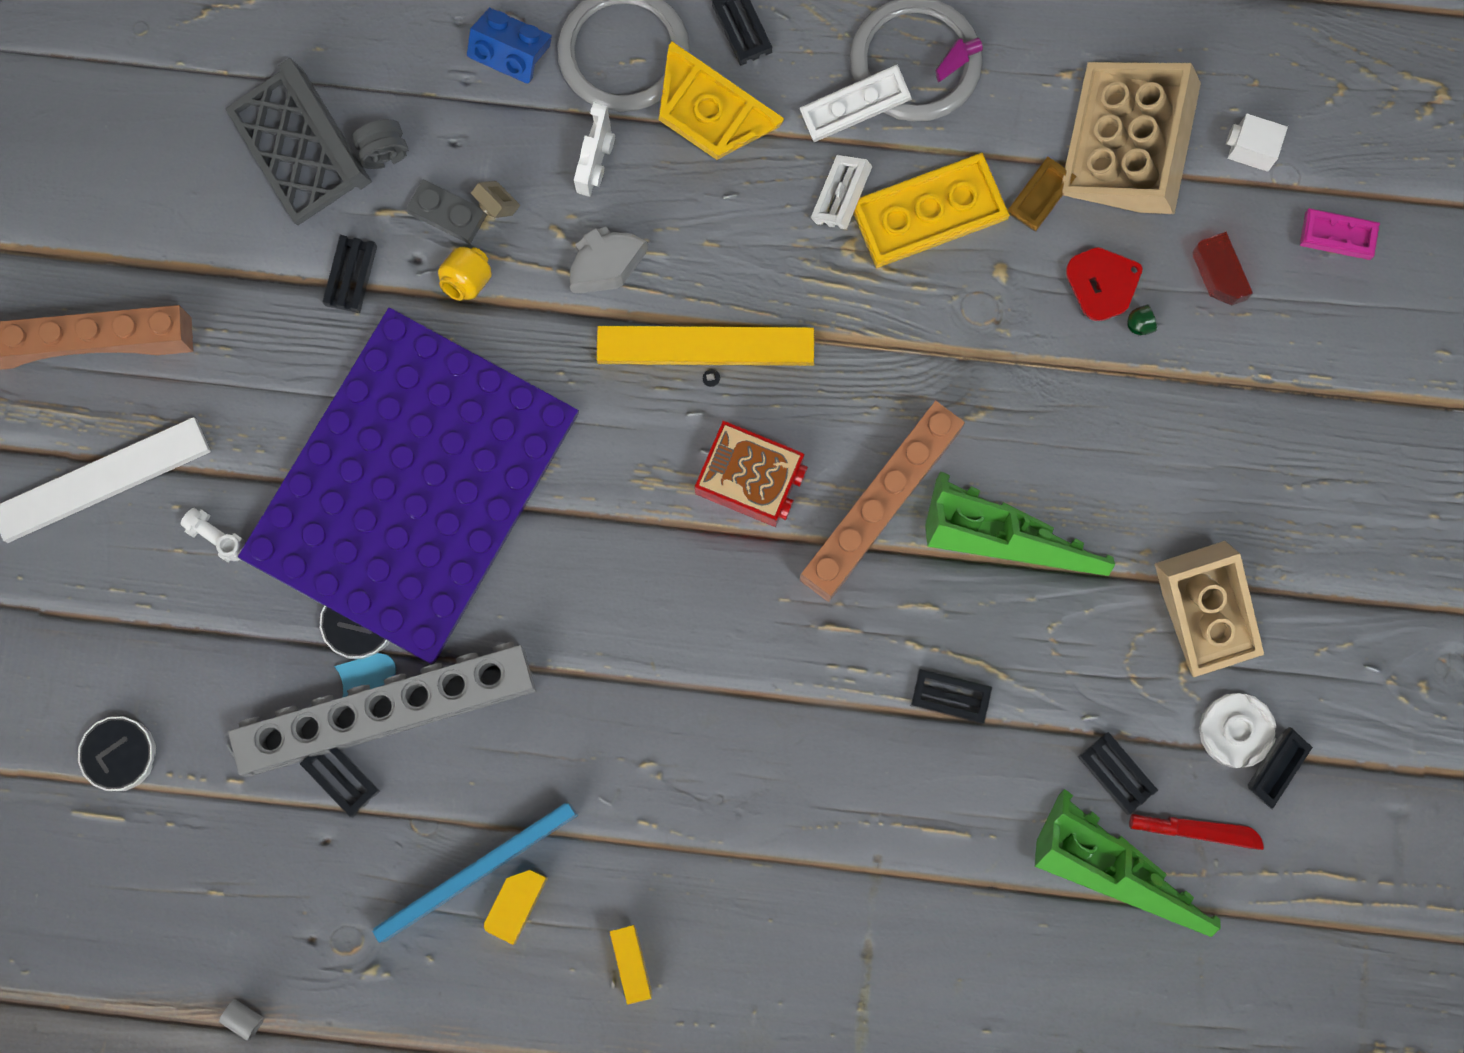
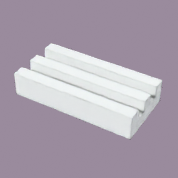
[811,155,872,229]

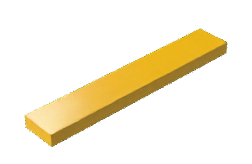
[597,326,814,366]

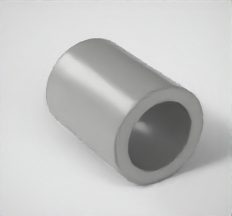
[219,999,264,1041]

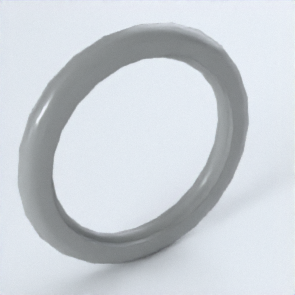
[557,0,690,112]
[850,0,983,122]

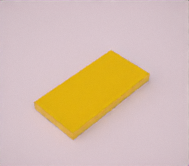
[853,152,1010,269]

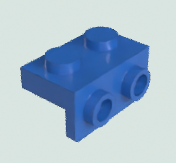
[467,7,552,84]

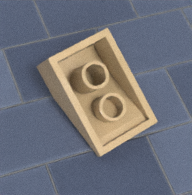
[1155,541,1264,677]

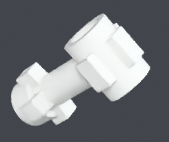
[181,508,245,563]

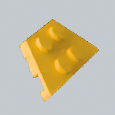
[658,41,784,160]

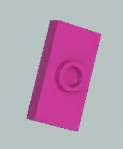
[1300,208,1380,260]

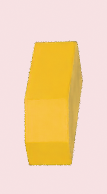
[484,870,548,945]
[610,925,653,1005]

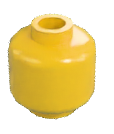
[438,246,492,301]

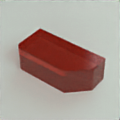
[1192,232,1253,306]

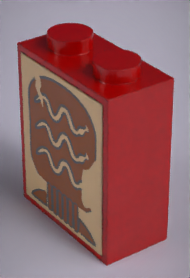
[694,421,808,527]

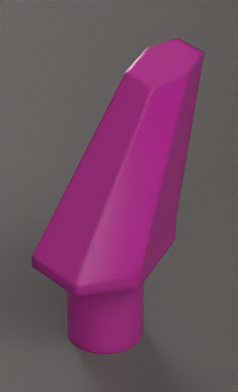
[935,37,983,82]

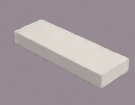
[800,64,912,142]

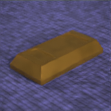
[1008,156,1077,232]

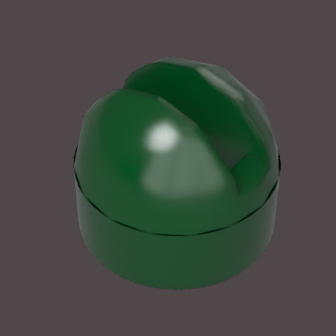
[1127,304,1157,336]

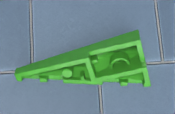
[925,471,1115,576]
[1034,789,1221,937]

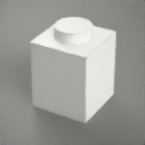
[1226,114,1288,172]

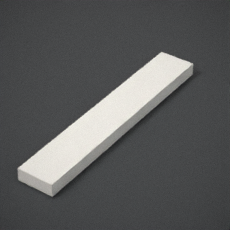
[0,417,211,543]

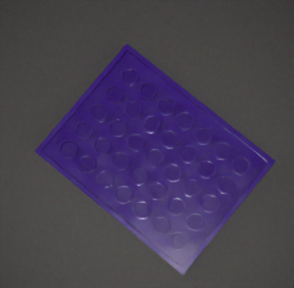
[238,307,579,665]

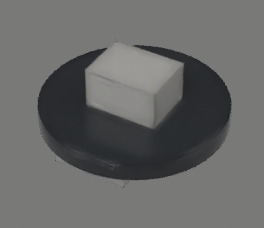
[703,369,720,387]

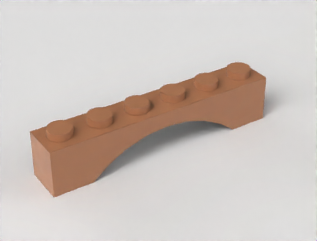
[0,305,193,370]
[800,400,965,602]

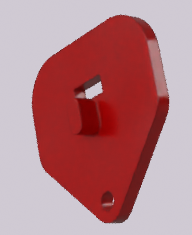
[1066,247,1143,321]

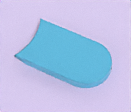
[334,653,397,697]

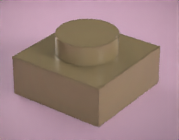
[471,181,520,218]

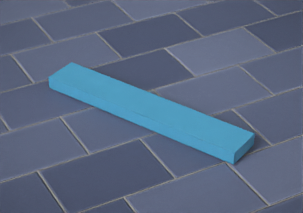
[372,803,578,943]

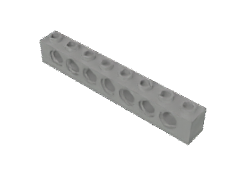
[228,642,536,777]

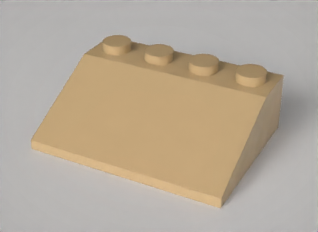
[1062,62,1201,214]

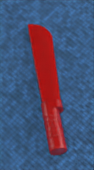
[1129,814,1264,850]

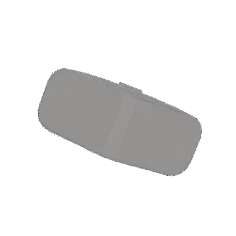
[570,227,648,293]

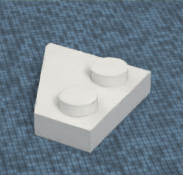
[574,102,615,197]

